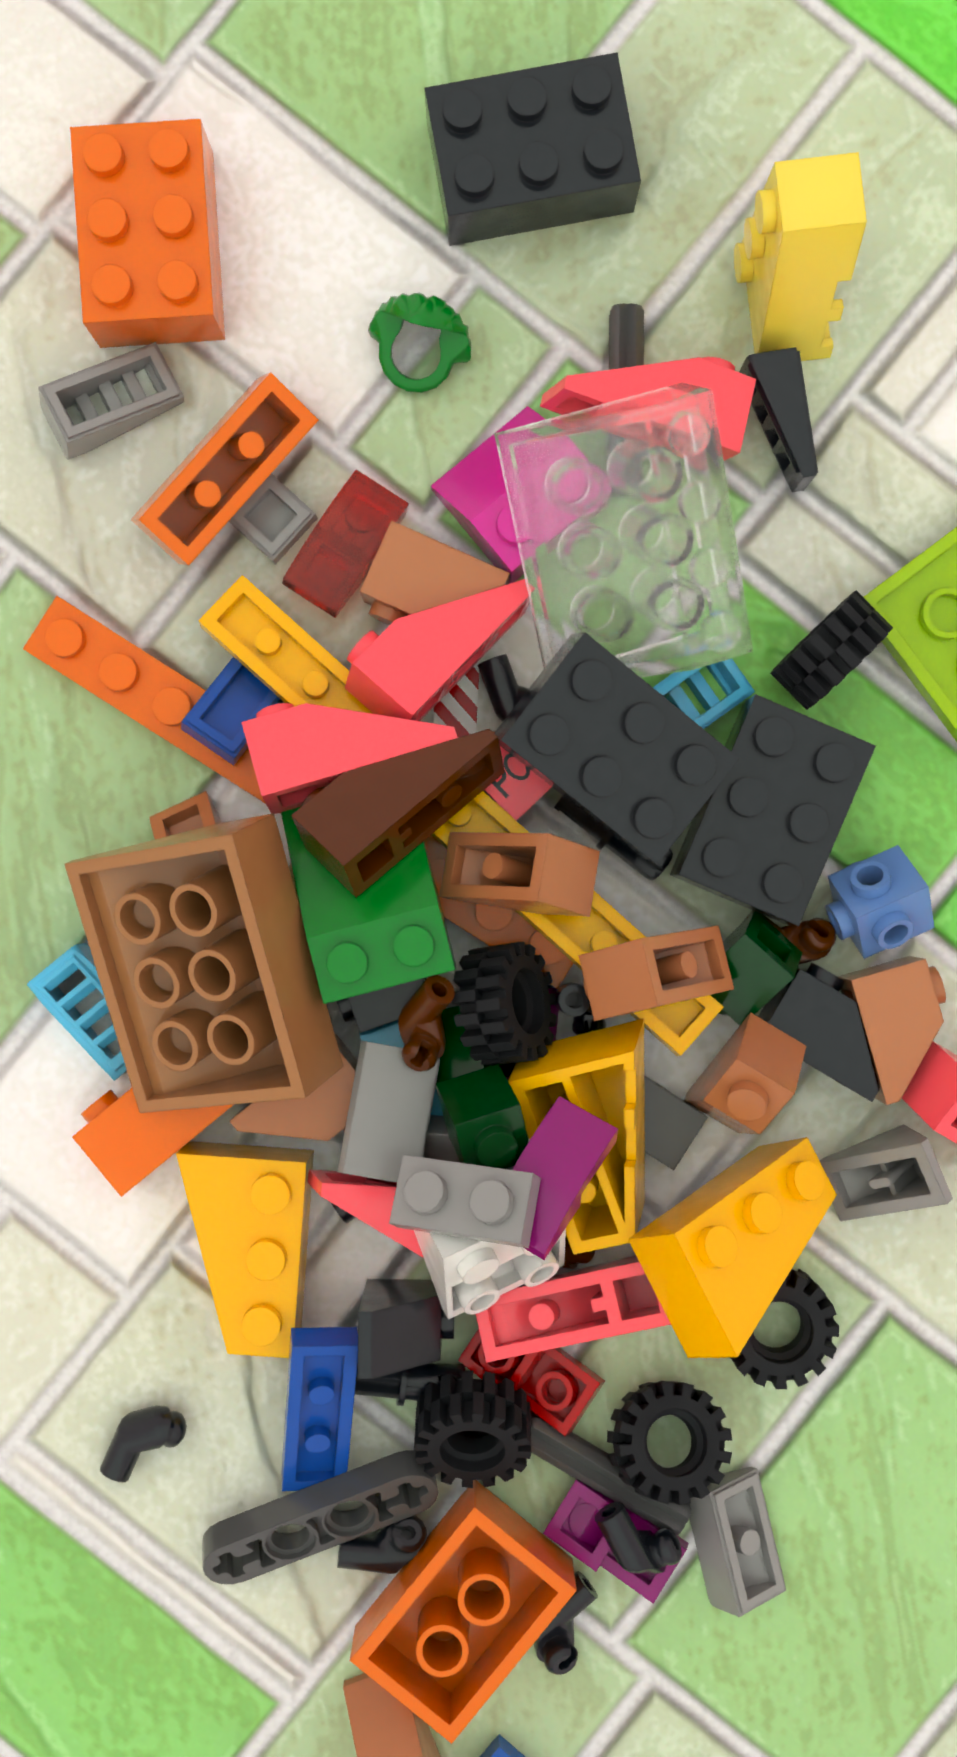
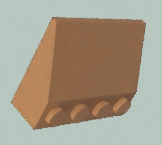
[64,813,344,1113]

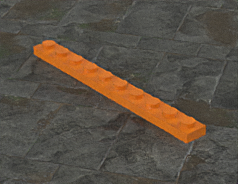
[23,596,574,989]

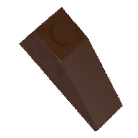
[291,729,505,898]

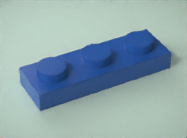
[281,1327,358,1491]

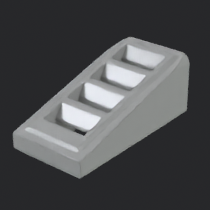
[38,342,184,460]

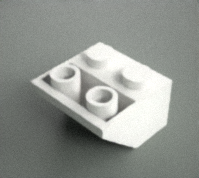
[414,1139,566,1320]

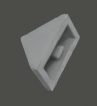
[820,1124,953,1221]

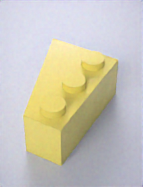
[734,152,867,361]

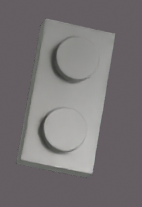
[389,1155,541,1248]

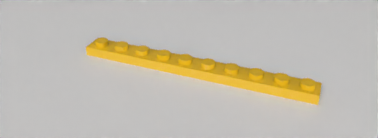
[198,575,724,1056]

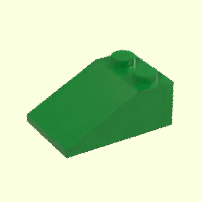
[281,807,457,1004]

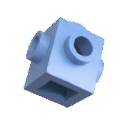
[825,845,935,959]

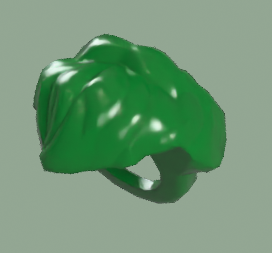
[368,293,471,393]

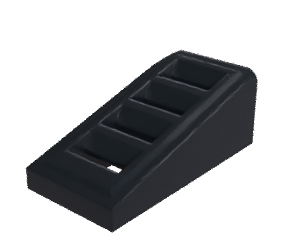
[739,347,818,492]

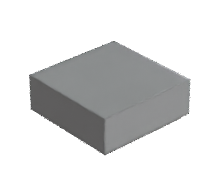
[229,473,318,565]

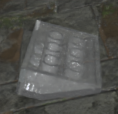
[494,382,753,677]

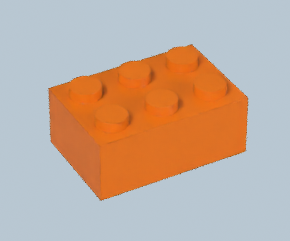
[70,119,225,348]
[349,1480,577,1744]

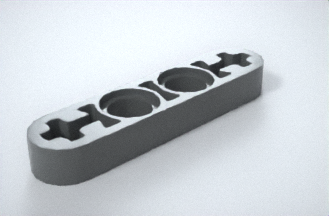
[202,1450,438,1584]

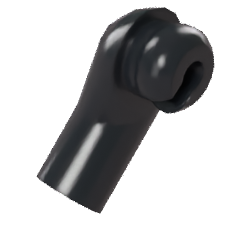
[477,654,529,721]
[555,982,607,1035]
[100,1405,187,1482]
[595,1502,682,1575]
[337,1515,427,1574]
[534,1571,598,1675]

